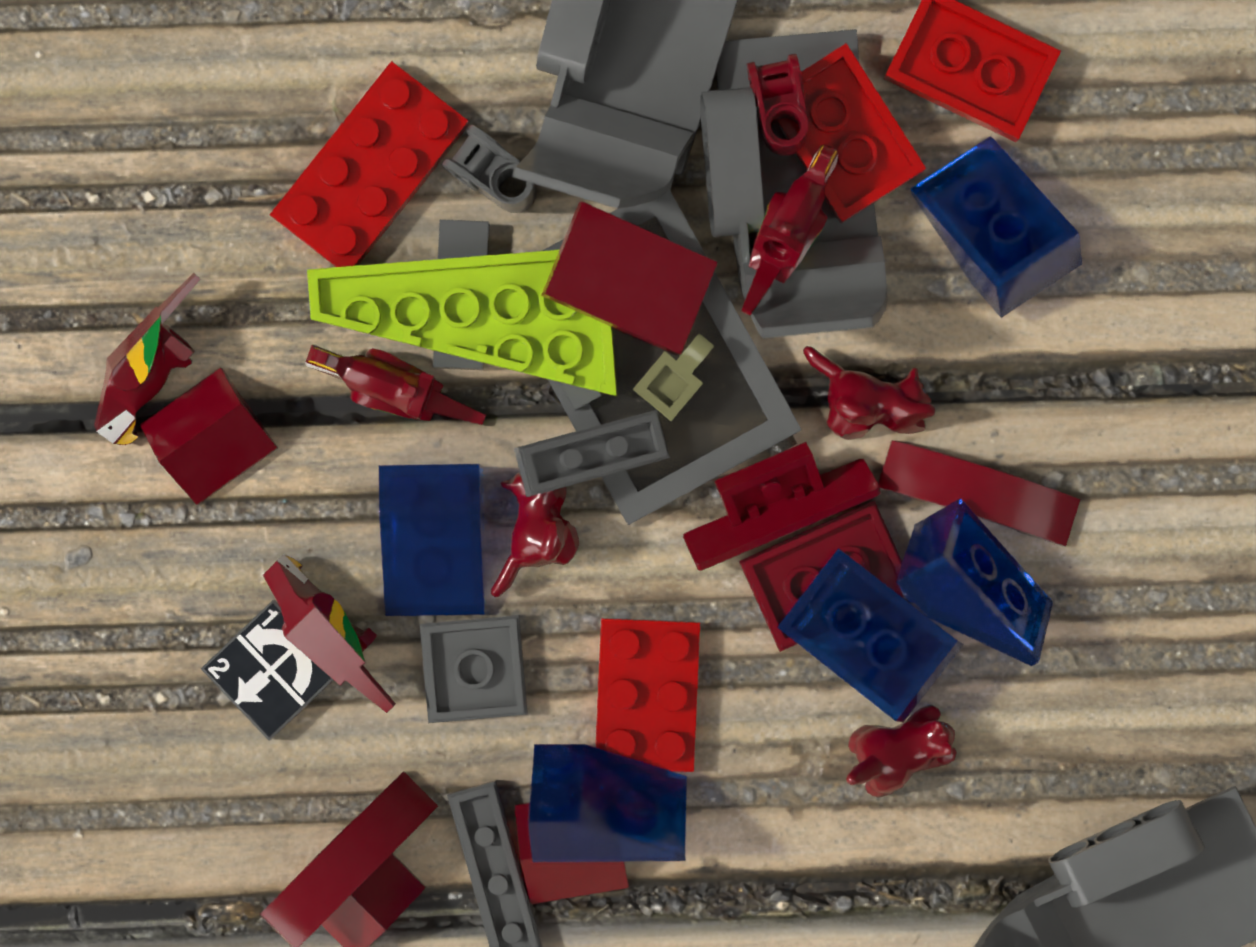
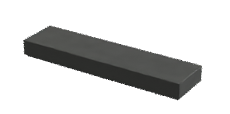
[447,780,543,947]

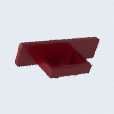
[683,442,881,571]

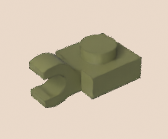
[633,333,714,421]

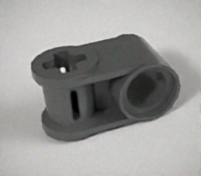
[442,125,537,213]

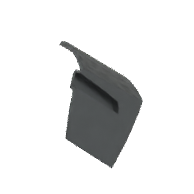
[513,0,738,209]
[700,29,888,339]
[974,785,1256,947]

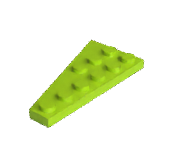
[307,250,617,396]

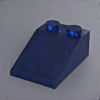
[910,136,1082,318]
[379,464,485,616]
[896,498,1053,666]
[777,548,964,723]
[528,744,687,862]

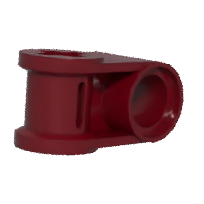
[746,53,808,156]

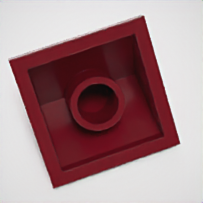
[140,368,278,505]
[515,788,629,904]
[297,821,426,947]

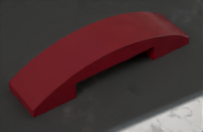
[878,440,1080,547]
[260,771,438,947]

